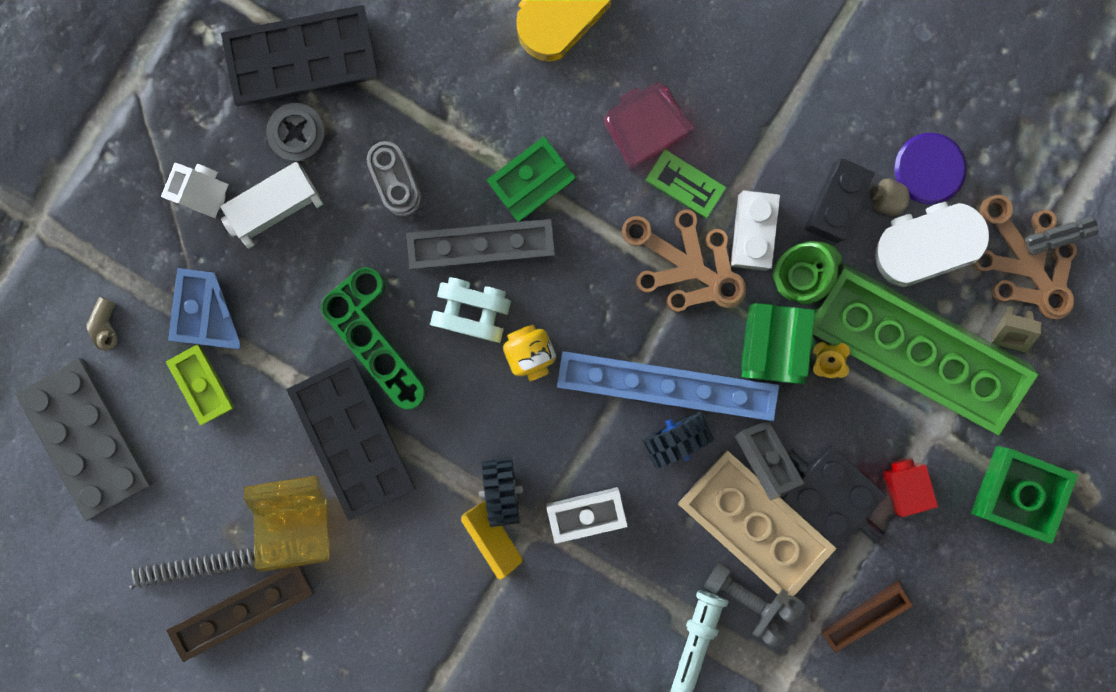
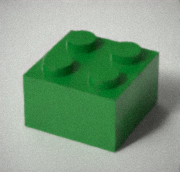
[970,446,1078,544]

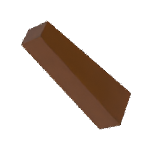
[822,580,913,653]

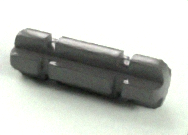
[1025,216,1099,255]

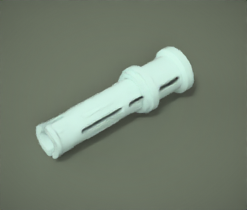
[670,590,729,692]

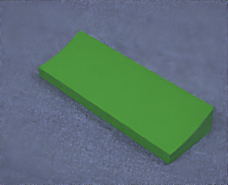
[812,262,1038,436]

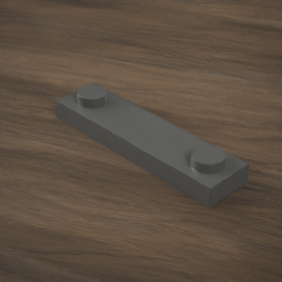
[406,219,555,270]

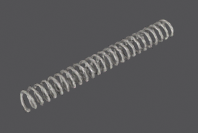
[129,539,309,589]

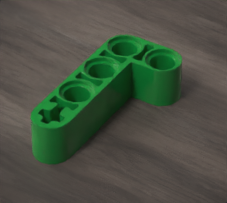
[321,267,427,409]

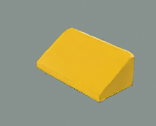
[461,501,523,580]

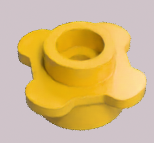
[813,342,850,378]

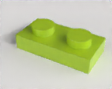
[166,344,235,426]

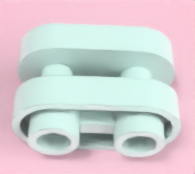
[430,277,511,343]

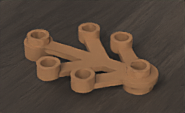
[972,195,1077,319]
[622,209,747,312]

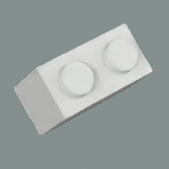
[730,190,780,271]
[546,487,627,544]

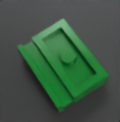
[486,136,576,222]

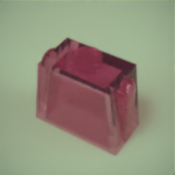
[603,82,694,170]

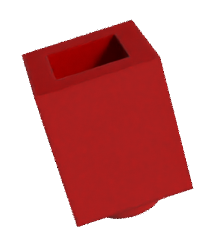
[883,458,938,517]

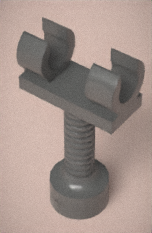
[704,562,806,647]

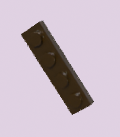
[166,561,315,662]

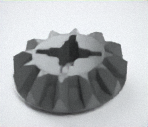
[266,103,325,161]

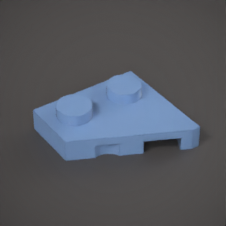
[168,268,241,349]

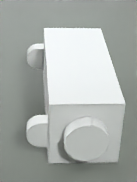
[220,162,323,249]

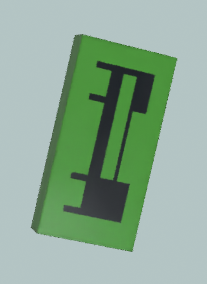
[645,149,726,219]

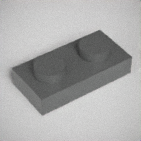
[735,420,804,501]

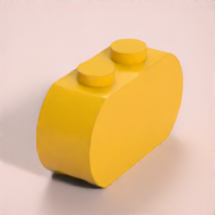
[516,0,612,62]

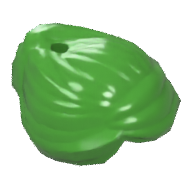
[772,241,842,304]

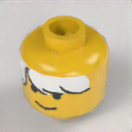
[503,324,556,381]

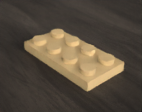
[678,450,837,596]

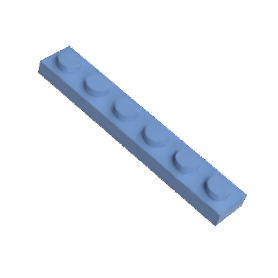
[557,351,779,421]

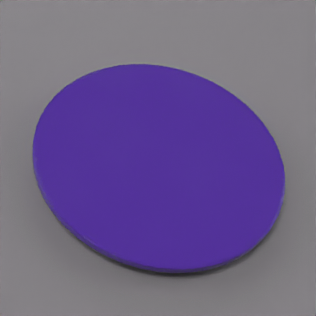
[894,133,967,205]

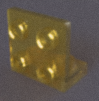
[244,475,330,572]

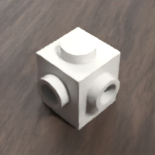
[161,163,229,218]

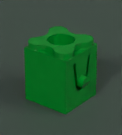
[741,303,815,384]

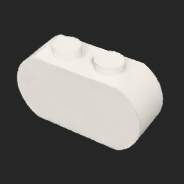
[875,202,989,288]

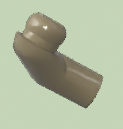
[86,296,117,351]

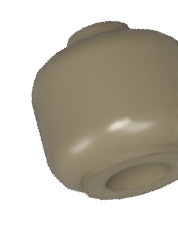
[870,178,910,217]

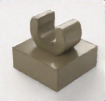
[991,306,1042,353]

